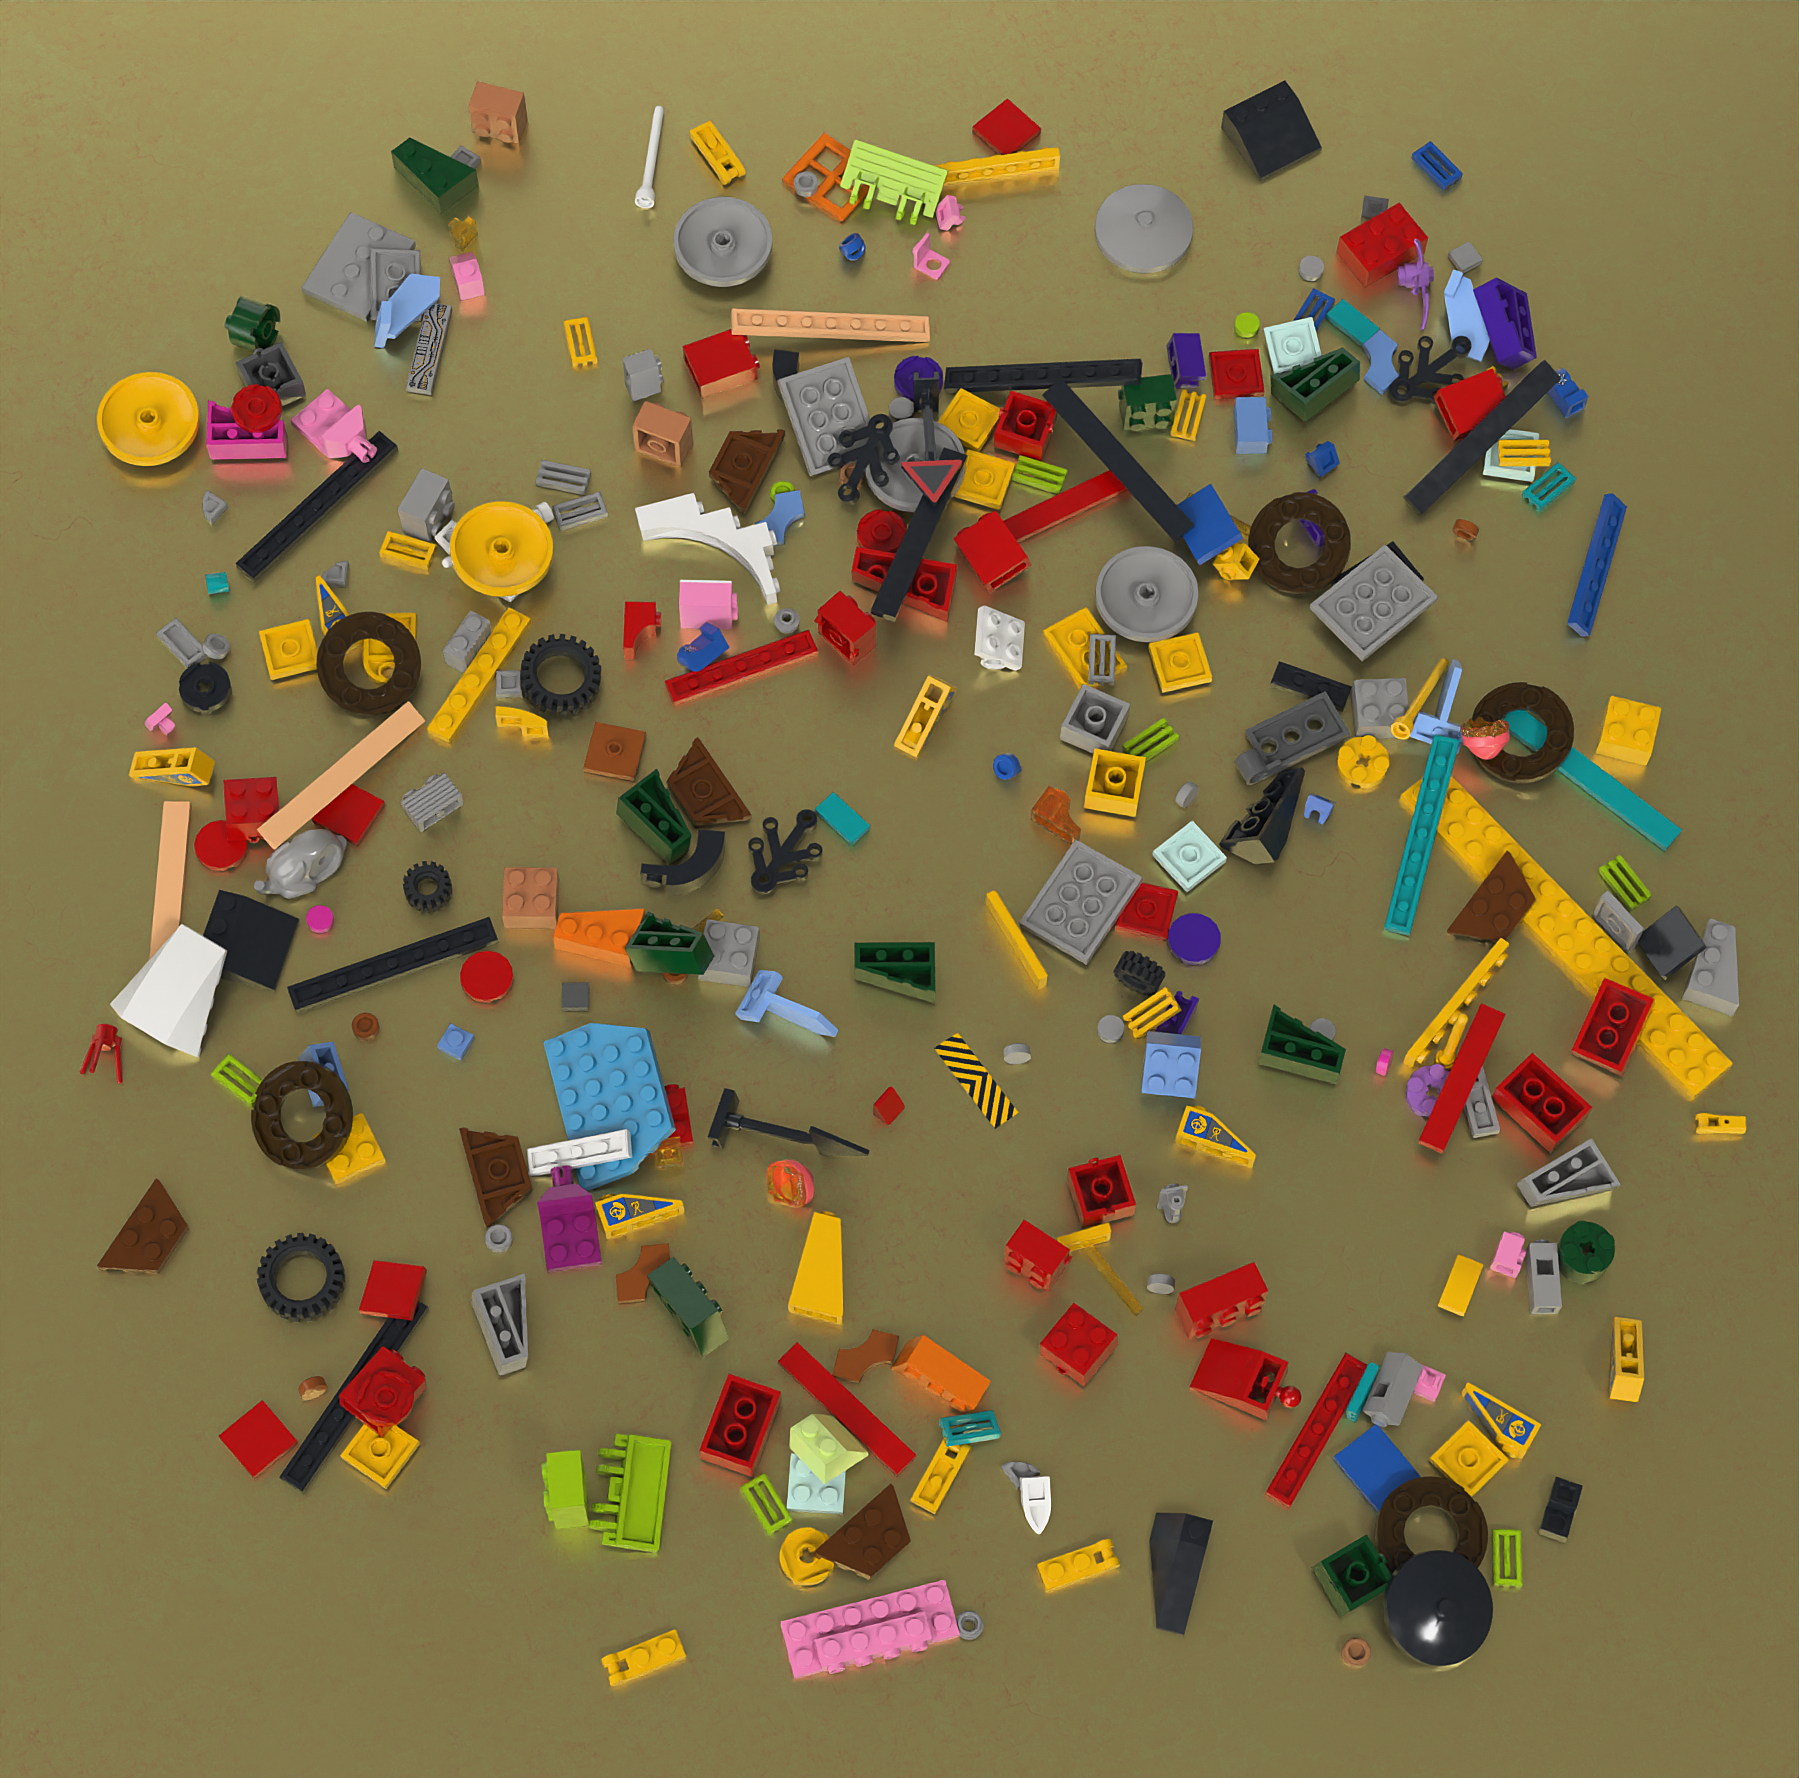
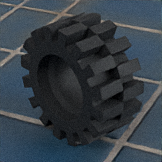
[403,861,452,913]
[1113,951,1166,996]

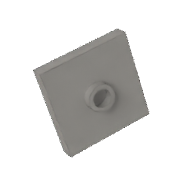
[1592,891,1644,954]

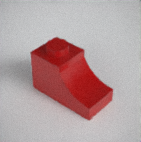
[623,602,662,659]

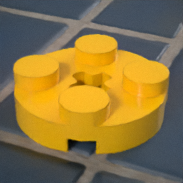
[1337,735,1389,788]
[779,1527,835,1585]

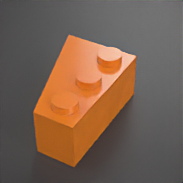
[553,909,645,968]
[891,1335,991,1412]

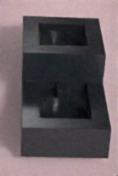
[1538,1477,1583,1543]

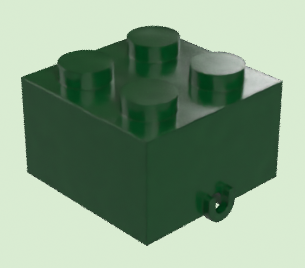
[1118,374,1177,431]
[1311,1534,1392,1617]

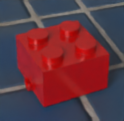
[994,391,1058,461]
[814,591,876,666]
[223,777,279,843]
[1067,1155,1136,1229]
[1004,1220,1072,1291]
[1040,1303,1118,1387]

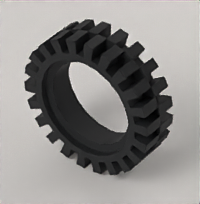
[520,634,601,716]
[257,1233,345,1322]

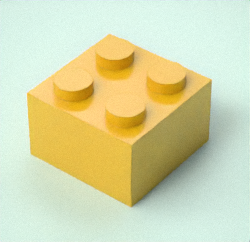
[1595,696,1662,766]
[1084,748,1146,817]

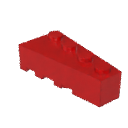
[851,547,957,622]

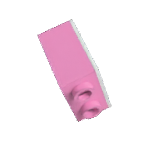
[679,580,738,629]

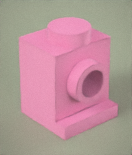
[1490,1232,1527,1278]

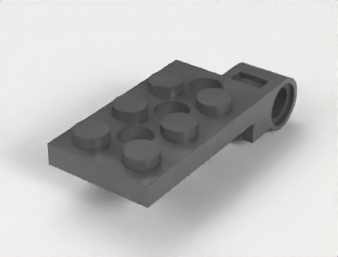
[1235,691,1350,785]

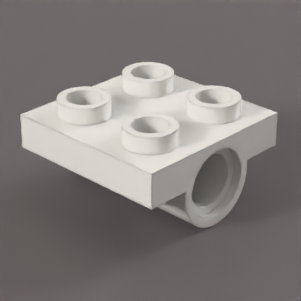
[975,605,1025,671]

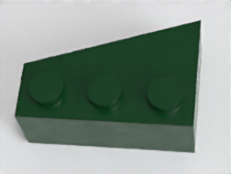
[391,137,479,214]
[1271,347,1360,422]
[616,769,691,866]
[625,912,715,975]
[854,942,935,1003]
[1258,1005,1346,1084]
[647,1257,729,1358]

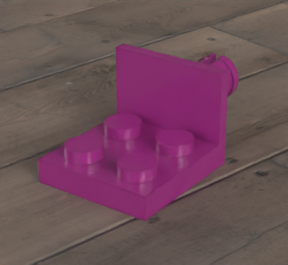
[537,1165,602,1273]

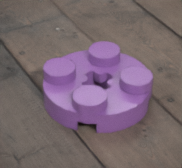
[1406,1064,1450,1117]

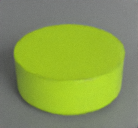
[1234,312,1260,338]
[770,481,795,504]

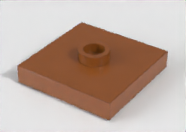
[583,722,646,782]

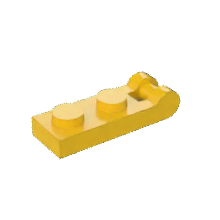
[689,120,746,185]
[911,1437,972,1514]
[1037,1538,1121,1593]
[601,1629,686,1687]

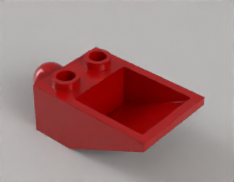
[1190,1338,1302,1420]

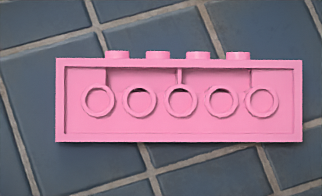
[780,1580,960,1679]

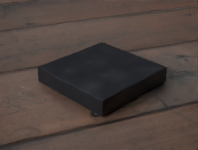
[1638,905,1707,980]

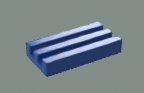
[1411,141,1463,191]
[1293,288,1335,332]

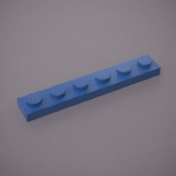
[1567,493,1627,637]

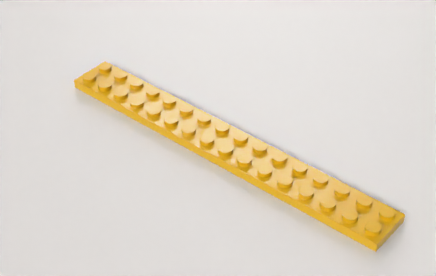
[1400,776,1733,1099]

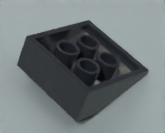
[1221,80,1322,181]
[203,890,300,992]

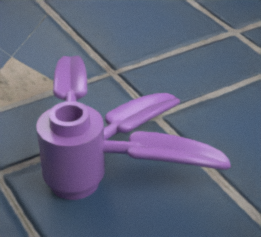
[1398,239,1434,330]

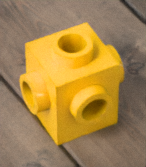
[1213,543,1259,580]

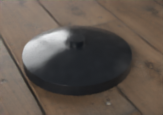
[1383,1550,1493,1666]

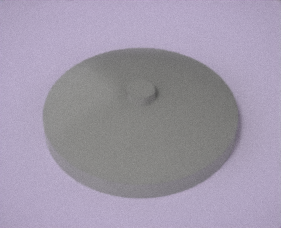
[1095,184,1193,273]
[673,197,772,287]
[865,418,966,512]
[1095,546,1198,642]

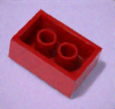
[1336,202,1428,288]
[1571,978,1655,1077]
[1492,1053,1592,1153]
[1175,1262,1268,1338]
[699,1373,782,1477]

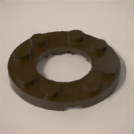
[1248,492,1351,594]
[316,612,421,716]
[1469,682,1574,783]
[251,1061,353,1170]
[1375,1476,1488,1574]

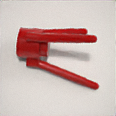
[80,1024,122,1084]

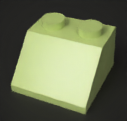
[789,1414,868,1484]

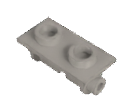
[1157,1183,1188,1223]

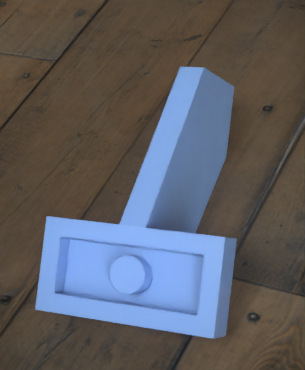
[1444,270,1490,362]
[374,274,440,348]
[1409,659,1467,753]
[735,970,838,1037]

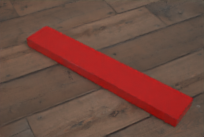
[1004,470,1128,543]
[665,630,818,706]
[1418,1003,1506,1154]
[778,1342,917,1477]
[1265,1352,1368,1508]

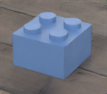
[1141,1031,1201,1098]

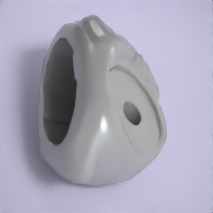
[254,829,347,899]

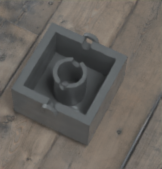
[236,342,306,406]

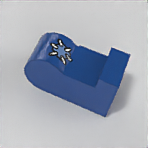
[1548,368,1589,418]
[677,622,730,672]

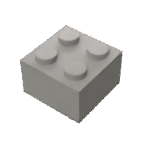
[398,468,454,543]
[1350,678,1409,739]
[1060,684,1130,753]
[698,919,760,987]

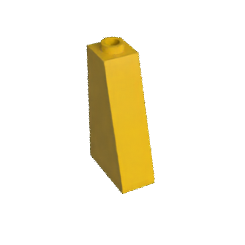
[788,1211,843,1325]

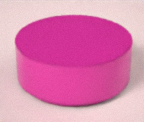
[306,905,334,933]
[1376,1048,1394,1076]

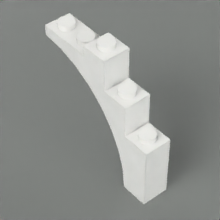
[635,493,780,605]

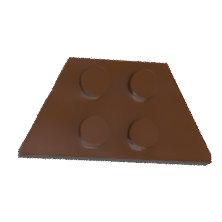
[709,429,785,514]
[666,737,752,826]
[1447,851,1536,942]
[459,1127,532,1227]
[97,1178,189,1274]
[812,1484,911,1580]

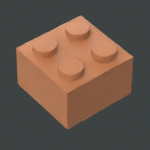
[468,81,528,144]
[632,401,693,467]
[502,867,559,929]

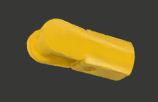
[1695,1113,1746,1134]

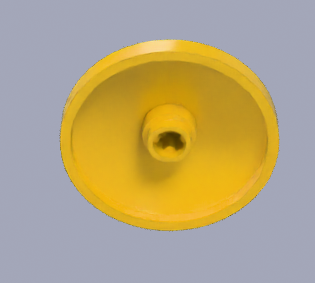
[97,372,200,466]
[450,501,553,597]

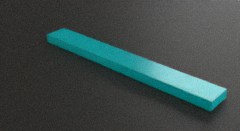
[1500,710,1682,851]
[1384,734,1460,936]

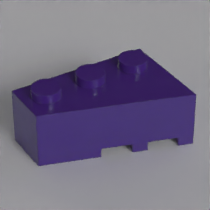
[1473,277,1537,370]

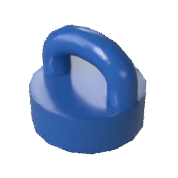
[839,233,866,261]
[993,753,1022,780]

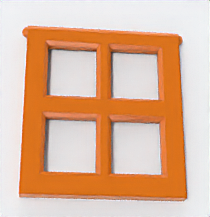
[782,133,870,221]

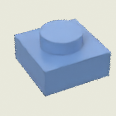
[437,1023,475,1061]

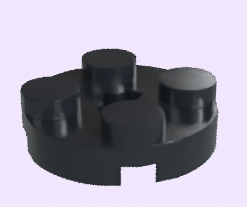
[179,662,232,715]

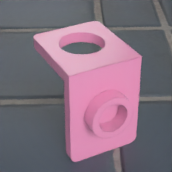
[912,233,950,280]

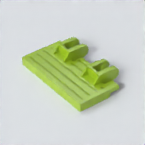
[840,139,948,225]
[589,1433,671,1553]

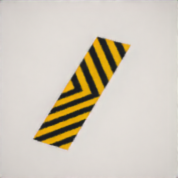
[934,1032,1019,1129]

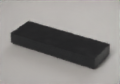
[1270,661,1352,712]

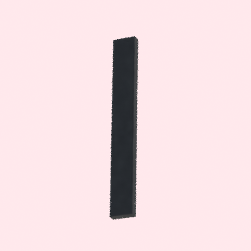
[944,358,1143,393]
[1403,360,1562,515]
[1042,378,1195,543]
[235,431,398,583]
[871,447,968,622]
[287,917,499,1013]
[279,1301,429,1494]

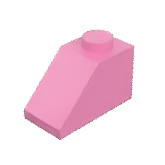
[448,252,485,301]

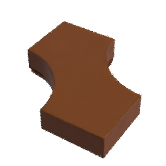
[616,1243,670,1304]
[832,1329,899,1384]

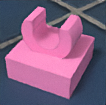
[935,195,966,230]
[144,702,175,735]
[1413,1364,1446,1402]

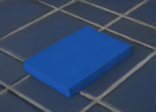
[1177,484,1243,565]
[1333,1424,1421,1513]

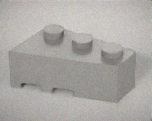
[1682,918,1739,1016]
[1516,1138,1621,1207]
[471,1274,528,1376]

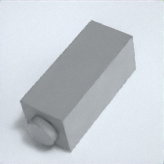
[1525,1239,1562,1314]
[1362,1352,1423,1427]

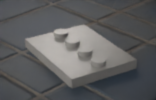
[301,212,416,322]
[777,357,870,477]
[1310,545,1438,662]
[1019,839,1143,965]

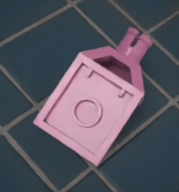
[290,389,377,463]

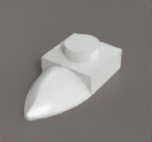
[1020,1475,1051,1534]

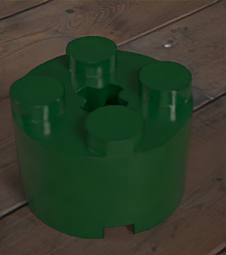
[225,296,281,353]
[1557,1221,1615,1284]

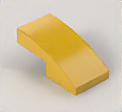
[495,706,549,737]
[1438,1254,1484,1316]

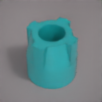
[205,571,229,595]

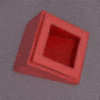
[873,1086,905,1125]

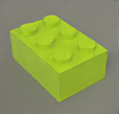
[542,1450,589,1529]

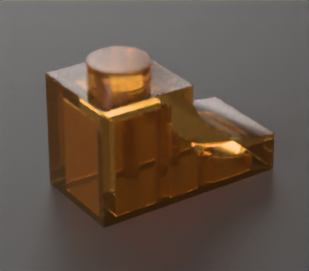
[1030,786,1081,845]

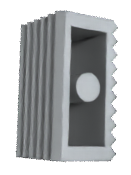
[623,349,664,401]
[442,611,492,673]
[401,773,464,832]

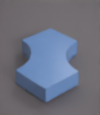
[1362,330,1399,395]
[755,490,805,546]

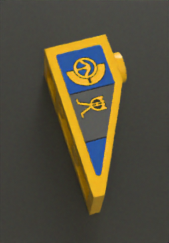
[315,575,364,654]
[894,676,957,757]
[129,747,215,786]
[1175,1105,1256,1168]
[595,1194,685,1240]
[1609,1316,1644,1402]
[1461,1382,1541,1459]

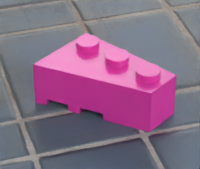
[206,400,287,459]

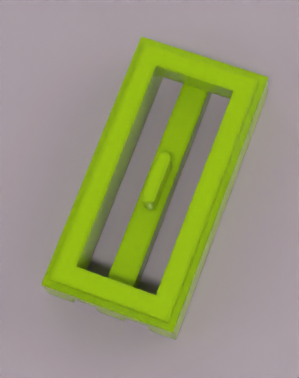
[1012,455,1067,494]
[1122,717,1179,763]
[1598,855,1652,912]
[211,1054,263,1108]
[740,1472,793,1536]
[1492,1529,1522,1588]

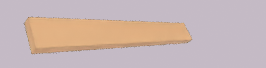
[731,308,930,342]
[257,701,425,849]
[149,801,191,960]

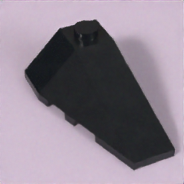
[1219,767,1305,864]
[1149,1513,1213,1636]

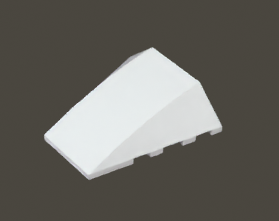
[110,924,227,1057]

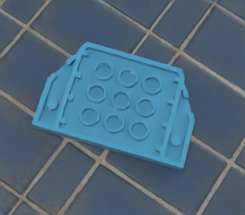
[543,1023,676,1191]

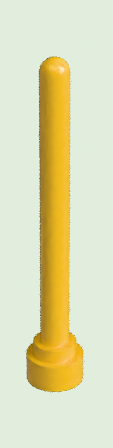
[1391,658,1449,740]
[1434,1013,1468,1071]

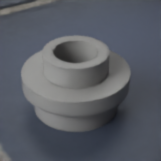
[774,608,800,633]
[956,1611,983,1640]

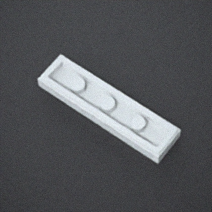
[527,1129,632,1177]

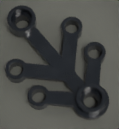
[1389,336,1472,405]
[828,414,900,505]
[748,809,823,894]

